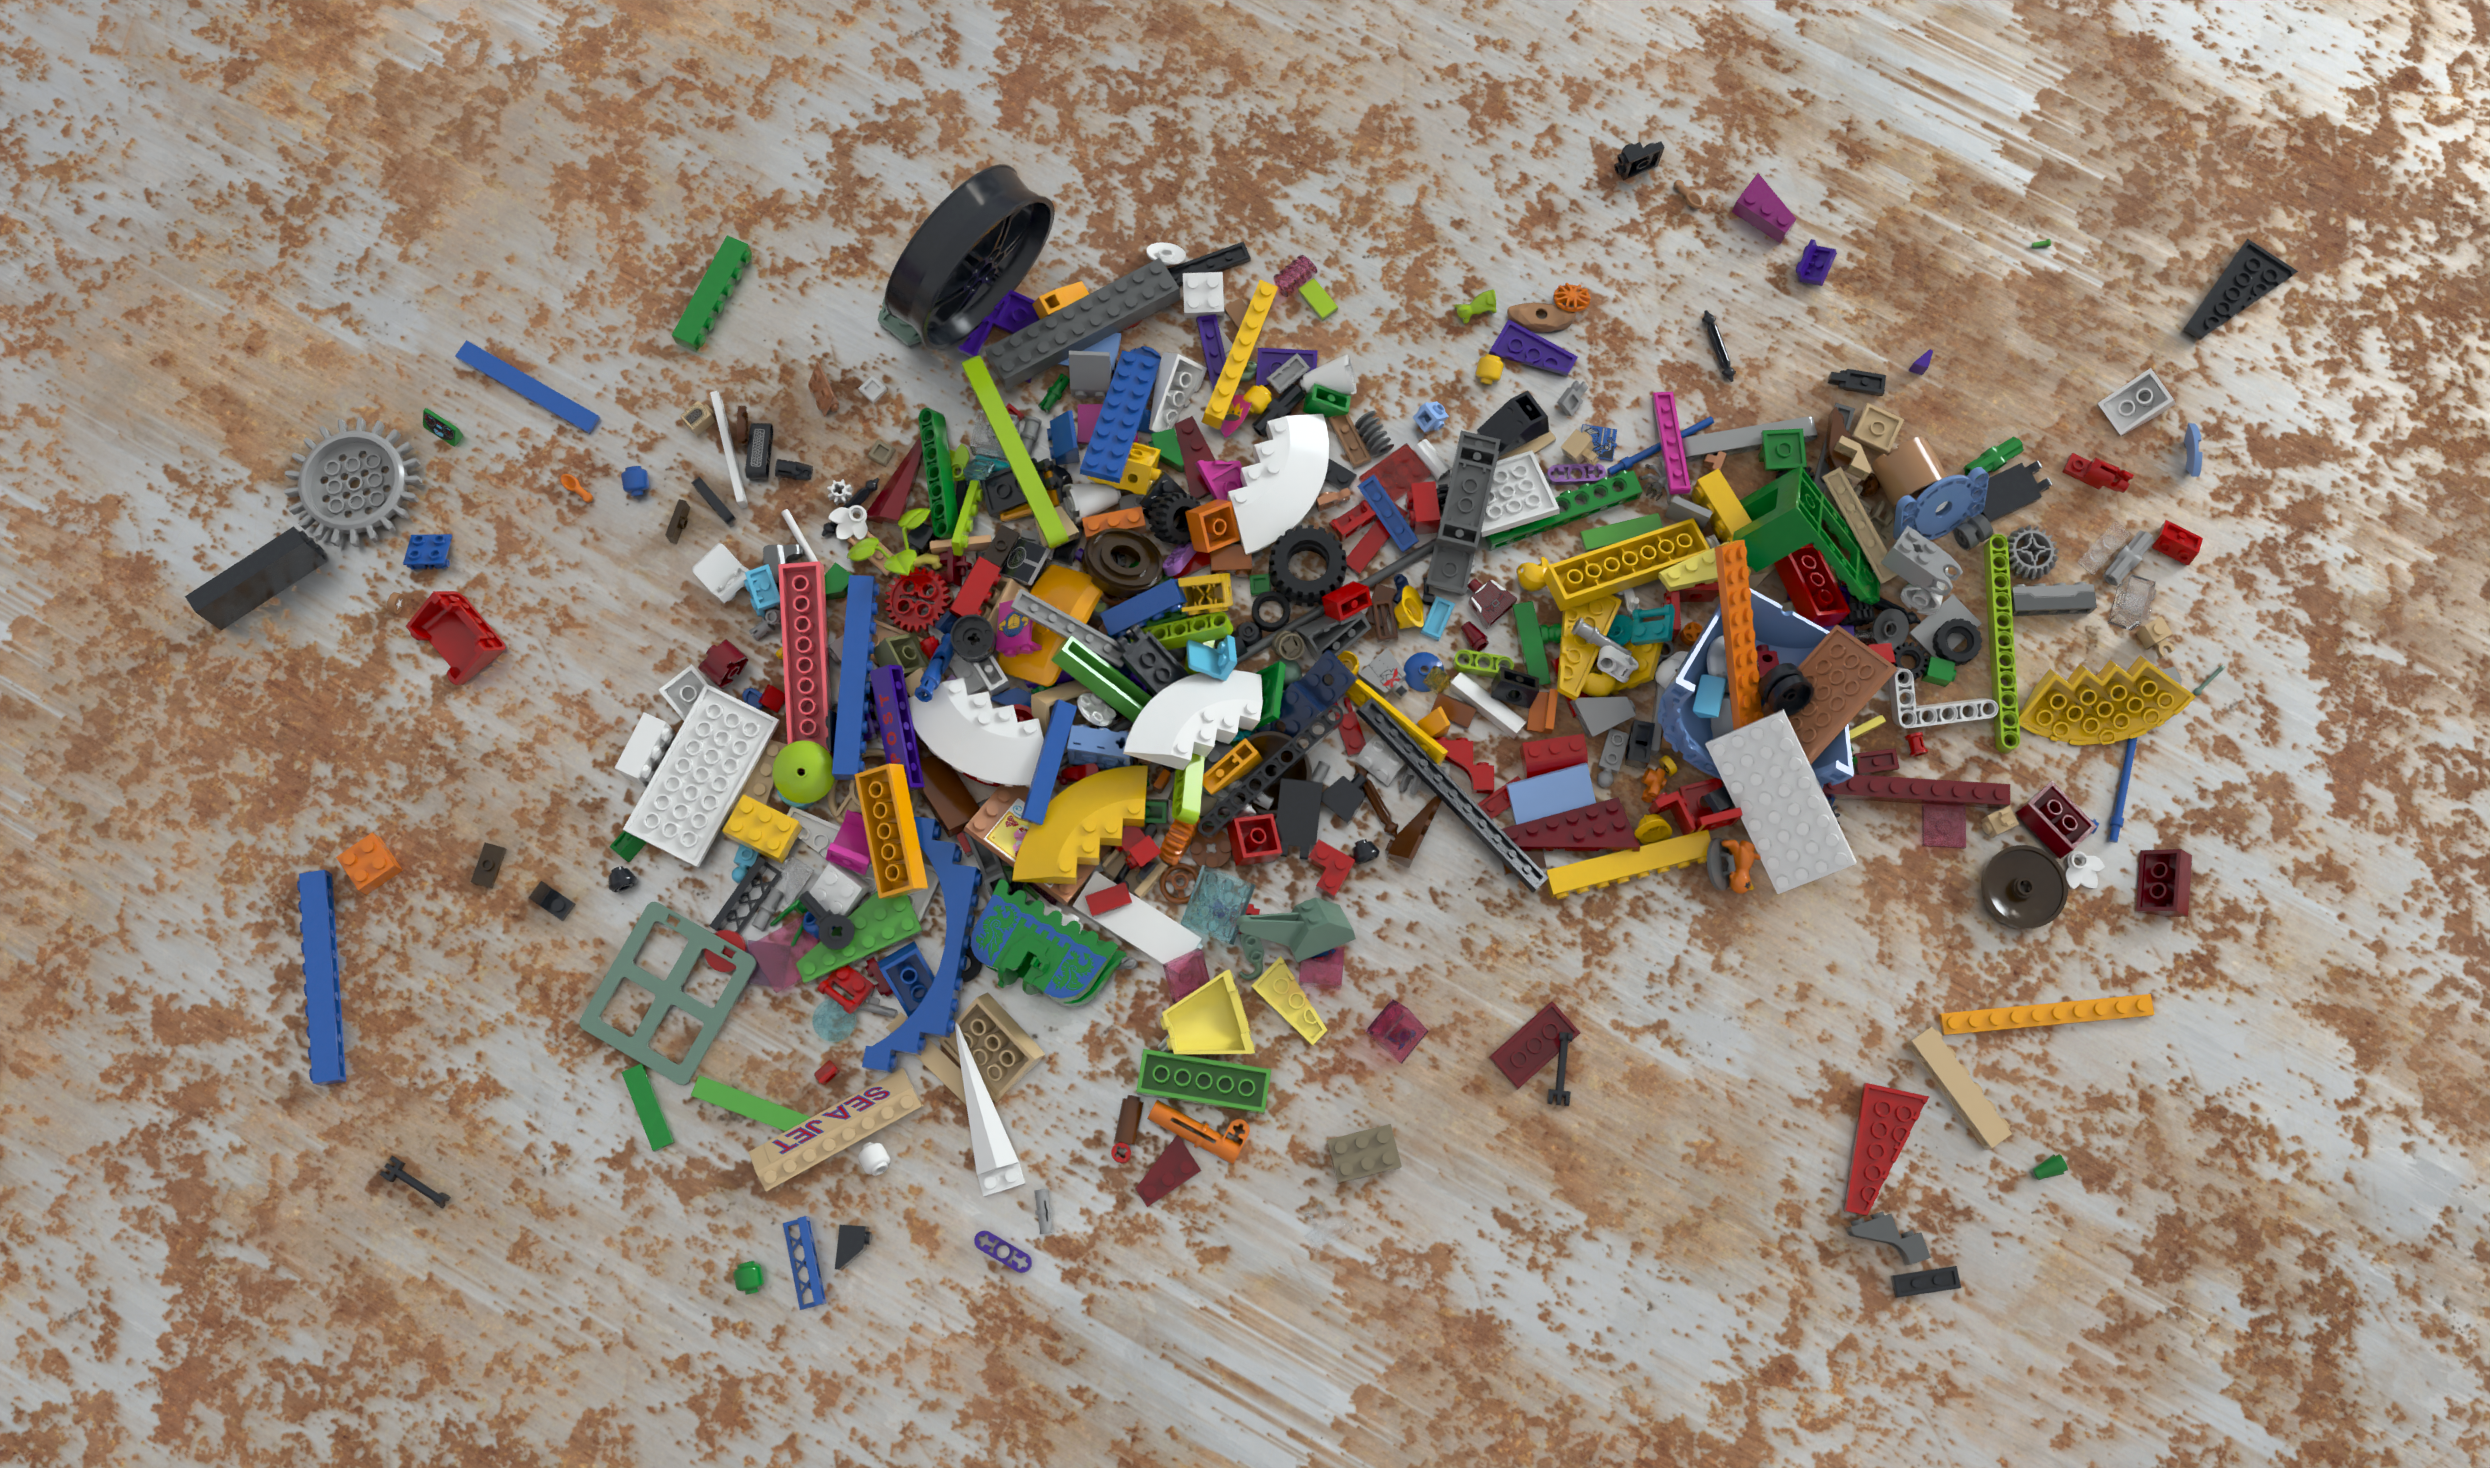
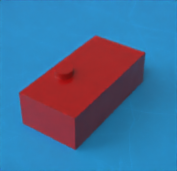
[1774,544,1851,627]

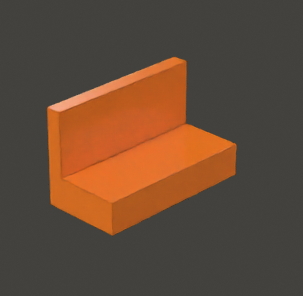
[1526,688,1558,734]

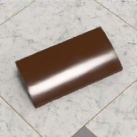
[917,755,980,838]

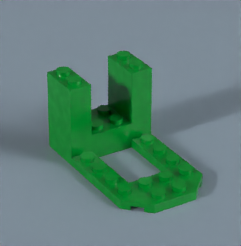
[1732,465,1880,605]

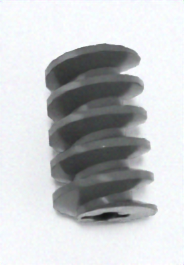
[1355,410,1394,457]

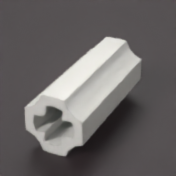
[1413,439,1451,481]

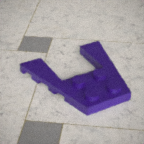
[958,289,1040,383]

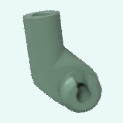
[1240,361,1257,382]

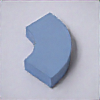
[2184,423,2203,477]

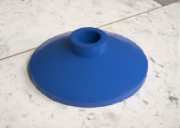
[1404,652,1444,692]

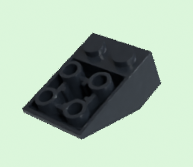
[1477,390,1549,457]

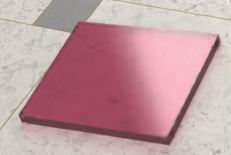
[748,915,820,993]

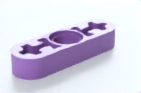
[1547,463,1606,485]
[1162,542,1197,576]

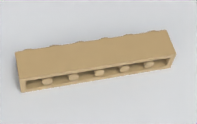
[1906,1027,2012,1150]

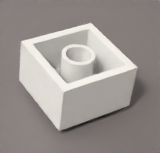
[1183,272,1224,318]
[810,862,871,917]

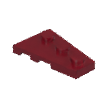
[1135,1135,1202,1207]

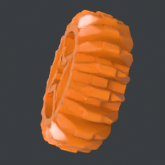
[1159,817,1200,866]

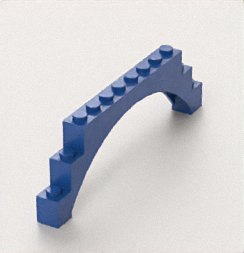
[862,816,983,1073]

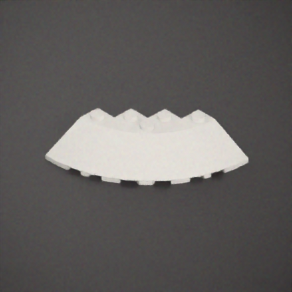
[1227,414,1329,555]
[1123,670,1263,770]
[908,678,1044,787]

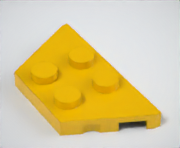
[1611,619,1664,695]

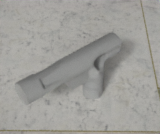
[857,990,897,1018]

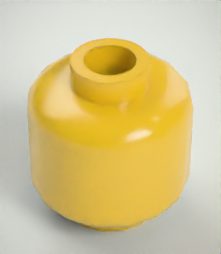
[1475,354,1504,385]
[1243,385,1272,415]

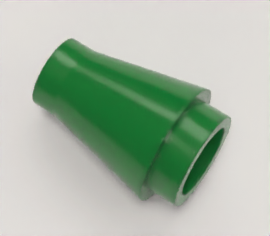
[2033,1154,2068,1180]

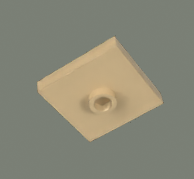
[1851,403,1904,455]

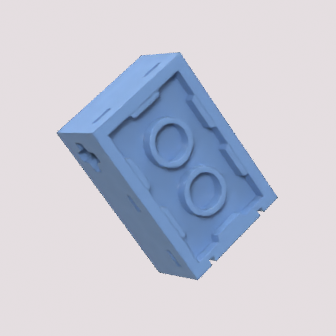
[1067,724,1134,770]

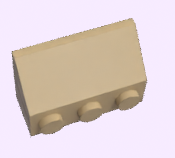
[979,577,1029,637]
[1031,680,1094,738]

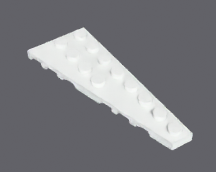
[787,806,940,924]

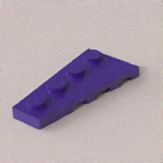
[1489,319,1578,376]

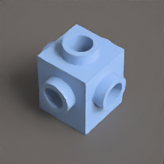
[1413,401,1449,433]

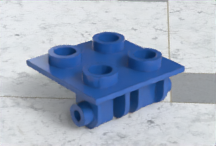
[403,534,452,570]

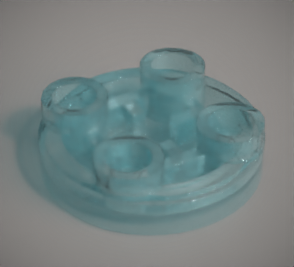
[812,999,857,1043]

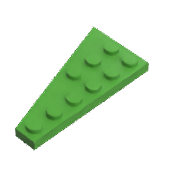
[796,891,923,984]

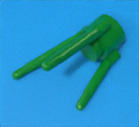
[770,893,808,947]

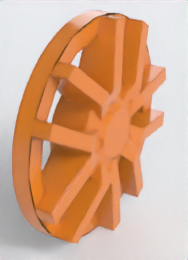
[1553,283,1591,312]

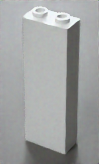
[1072,871,1203,977]

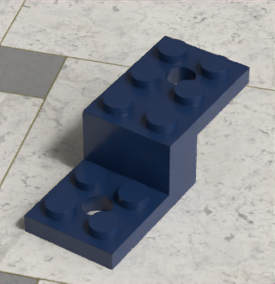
[1255,650,1358,738]

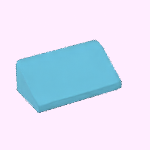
[1693,674,1727,718]

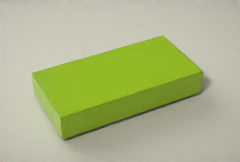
[1298,278,1338,321]

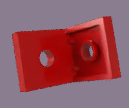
[1661,582,1719,641]
[1678,778,1743,833]

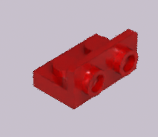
[2152,520,2203,565]

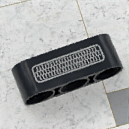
[745,423,773,480]

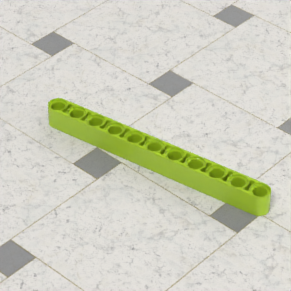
[961,355,1069,549]
[1983,534,2020,754]
[1172,614,1215,825]

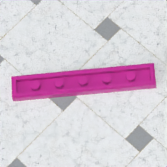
[1652,392,1691,494]

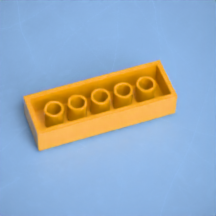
[854,764,928,899]

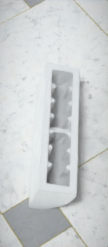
[1449,672,1527,739]

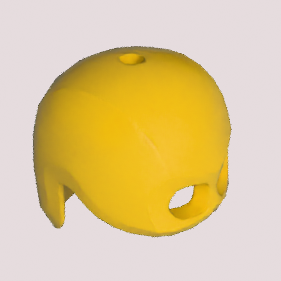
[1516,557,1549,592]
[1581,663,1616,697]

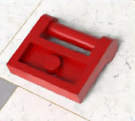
[817,965,876,1014]

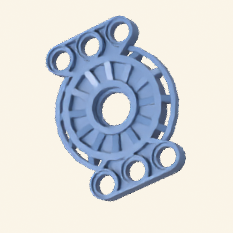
[1893,467,1989,540]

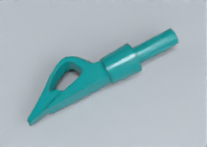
[1233,729,1255,741]

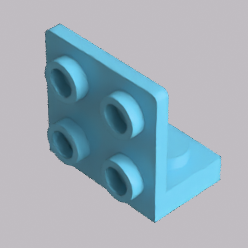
[744,564,780,617]
[1186,635,1237,681]

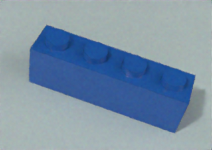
[1100,579,1188,638]

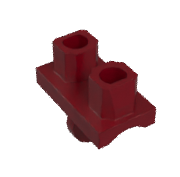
[939,546,972,588]

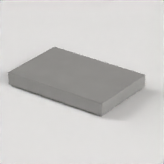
[1908,594,1982,658]

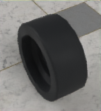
[1252,591,1291,632]

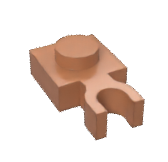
[1316,488,1351,512]

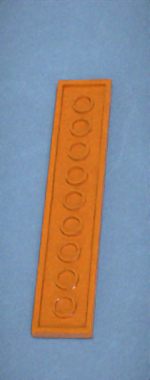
[1715,540,1764,730]

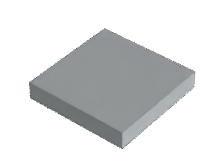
[1664,496,1712,533]

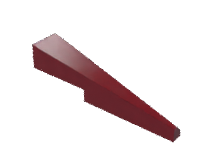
[866,436,923,525]

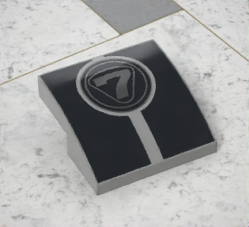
[999,538,1050,586]

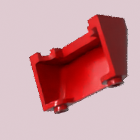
[405,591,506,686]

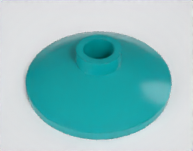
[1606,615,1633,646]

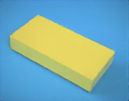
[1849,715,1886,742]

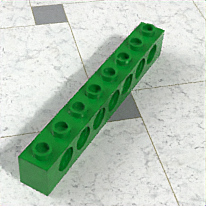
[1485,470,1643,551]

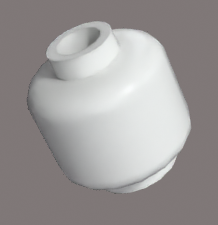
[858,1142,890,1176]

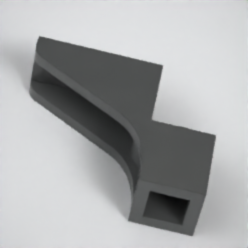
[964,831,1012,896]
[1846,1211,1931,1265]

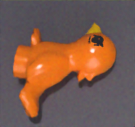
[1721,839,1761,894]

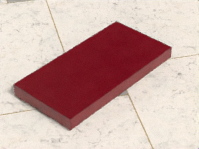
[1489,1001,1581,1090]

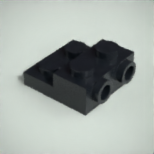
[1614,141,1665,181]

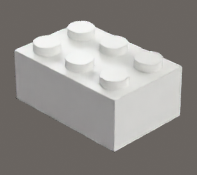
[615,712,676,787]

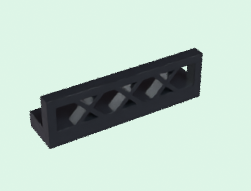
[709,856,783,934]

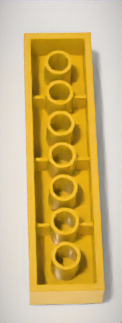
[1543,518,1710,611]

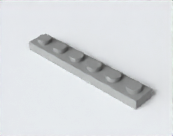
[1010,589,1124,668]

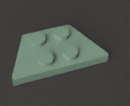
[878,297,922,346]

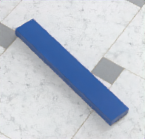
[1021,699,1077,826]

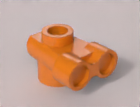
[1641,768,1667,803]

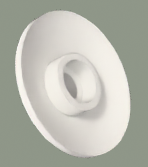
[1146,242,1186,266]

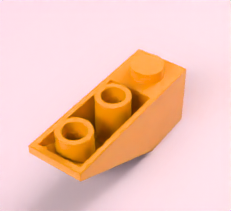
[1032,281,1089,319]

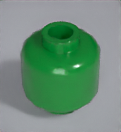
[733,1261,764,1295]

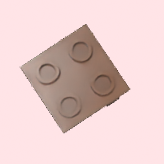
[808,362,839,417]

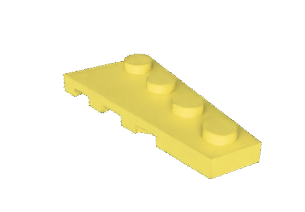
[1251,956,1327,1046]

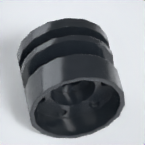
[950,614,997,663]

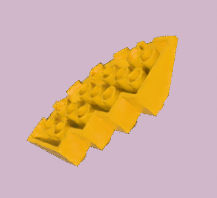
[2019,655,2196,745]
[1012,766,1148,885]

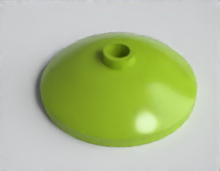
[772,741,835,804]

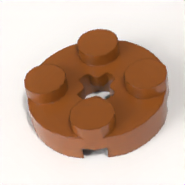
[1190,827,1232,870]

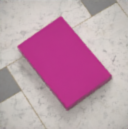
[1077,404,1138,444]

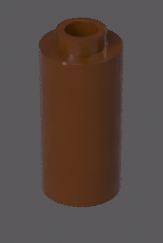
[1114,1095,1144,1146]

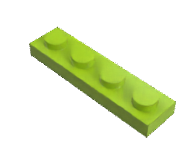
[951,480,983,556]

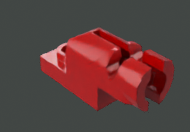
[2062,453,2134,493]

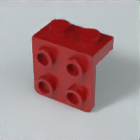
[1648,791,1697,836]

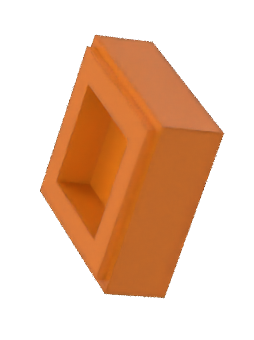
[1153,768,1171,794]

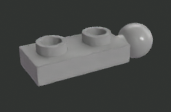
[1597,728,1630,787]

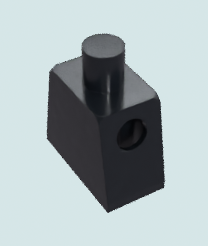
[1321,772,1368,825]

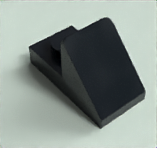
[529,881,576,921]

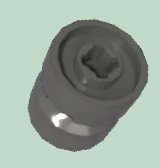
[1953,514,1993,551]

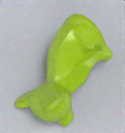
[1454,289,1497,324]

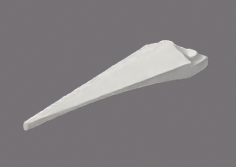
[955,1023,1026,1197]

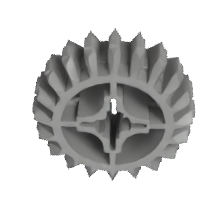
[2006,525,2059,580]

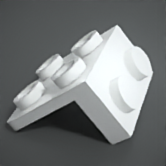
[692,543,750,603]
[1356,734,1406,786]

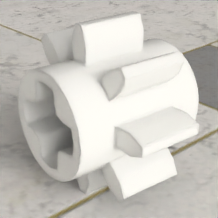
[827,479,853,505]

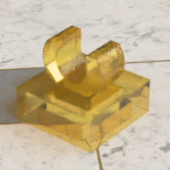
[1423,666,1452,694]

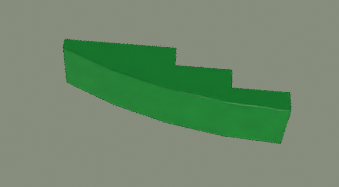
[1512,601,1551,685]

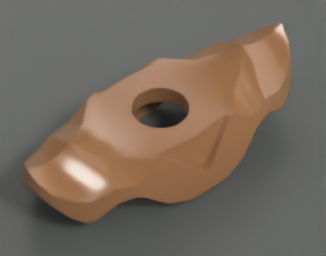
[1507,303,1576,333]

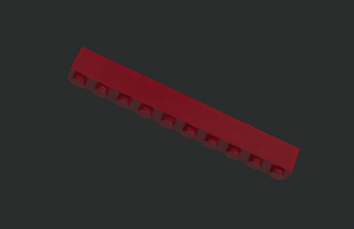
[1822,774,2010,809]

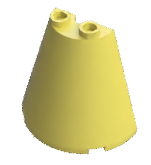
[1160,969,1255,1054]

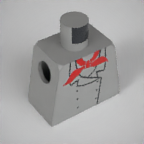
[1358,648,1408,699]

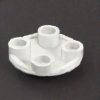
[1077,693,1116,727]

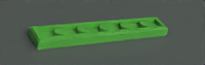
[691,1075,812,1131]

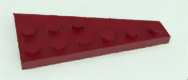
[1501,797,1640,852]

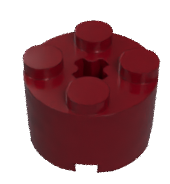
[698,639,748,688]

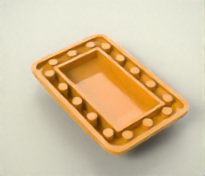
[996,565,1103,687]

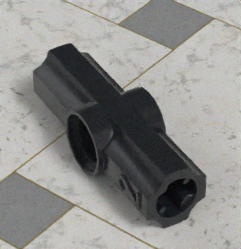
[1252,384,1305,438]

